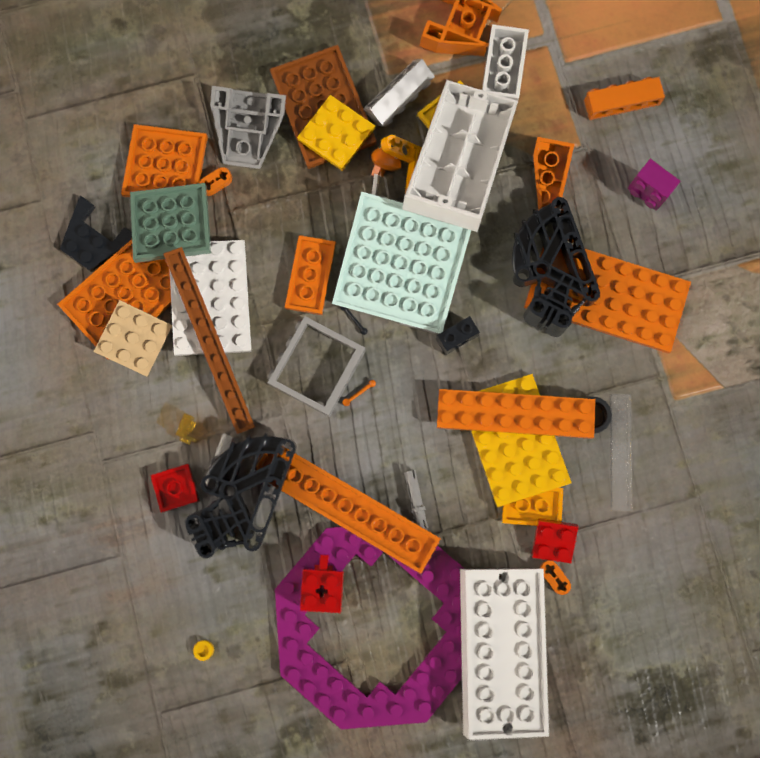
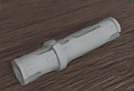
[404,470,428,529]

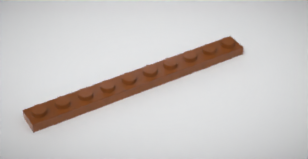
[164,247,255,434]

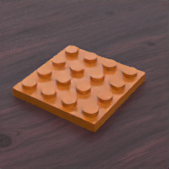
[121,124,208,198]

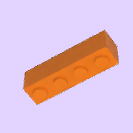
[584,77,665,120]

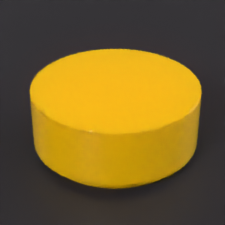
[193,640,214,661]

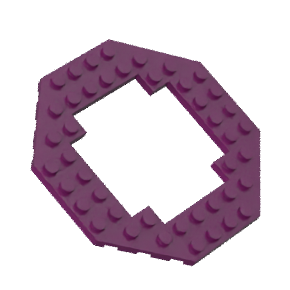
[275,527,464,730]

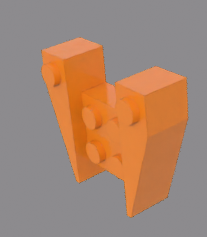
[419,0,502,56]

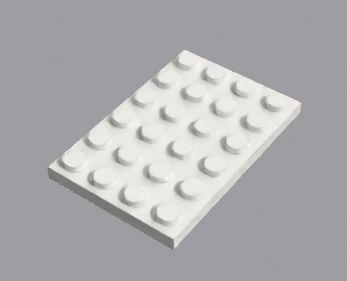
[170,240,251,356]

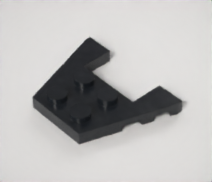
[60,196,132,272]

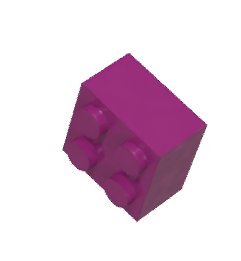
[627,158,681,211]

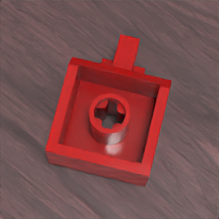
[300,554,344,613]

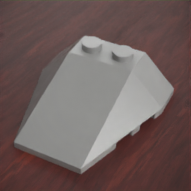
[210,86,286,169]

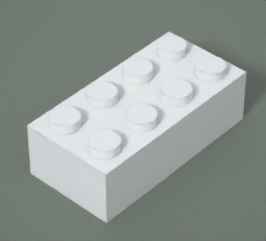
[482,24,529,101]

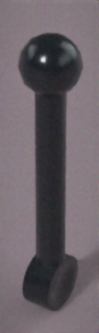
[340,306,368,335]

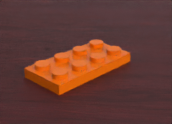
[285,235,336,315]

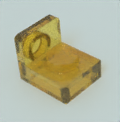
[175,413,197,445]

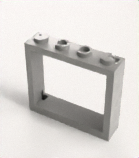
[267,316,366,417]

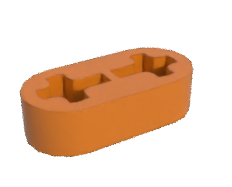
[199,167,232,196]
[540,560,571,595]

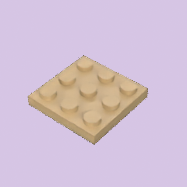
[94,300,172,377]

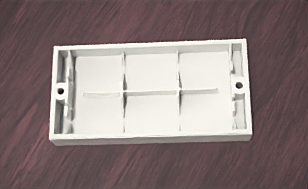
[402,80,518,232]
[460,568,549,740]

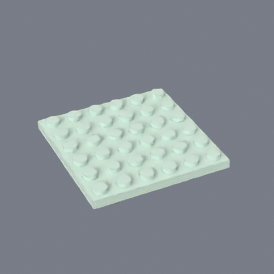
[332,192,471,333]

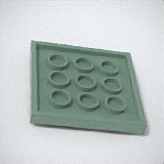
[130,183,211,263]

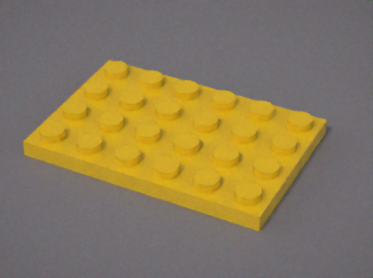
[471,374,572,507]

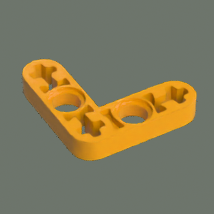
[381,135,422,194]

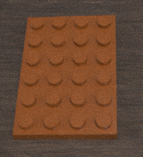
[270,45,377,169]

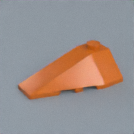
[533,137,575,210]

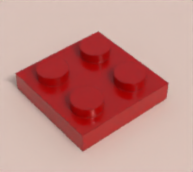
[150,464,200,513]
[531,518,578,564]

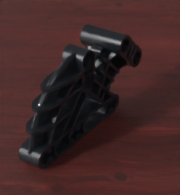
[512,197,600,337]
[185,433,297,559]

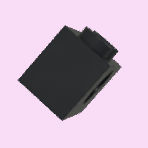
[436,316,480,355]

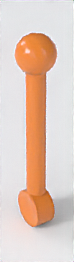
[342,380,376,406]

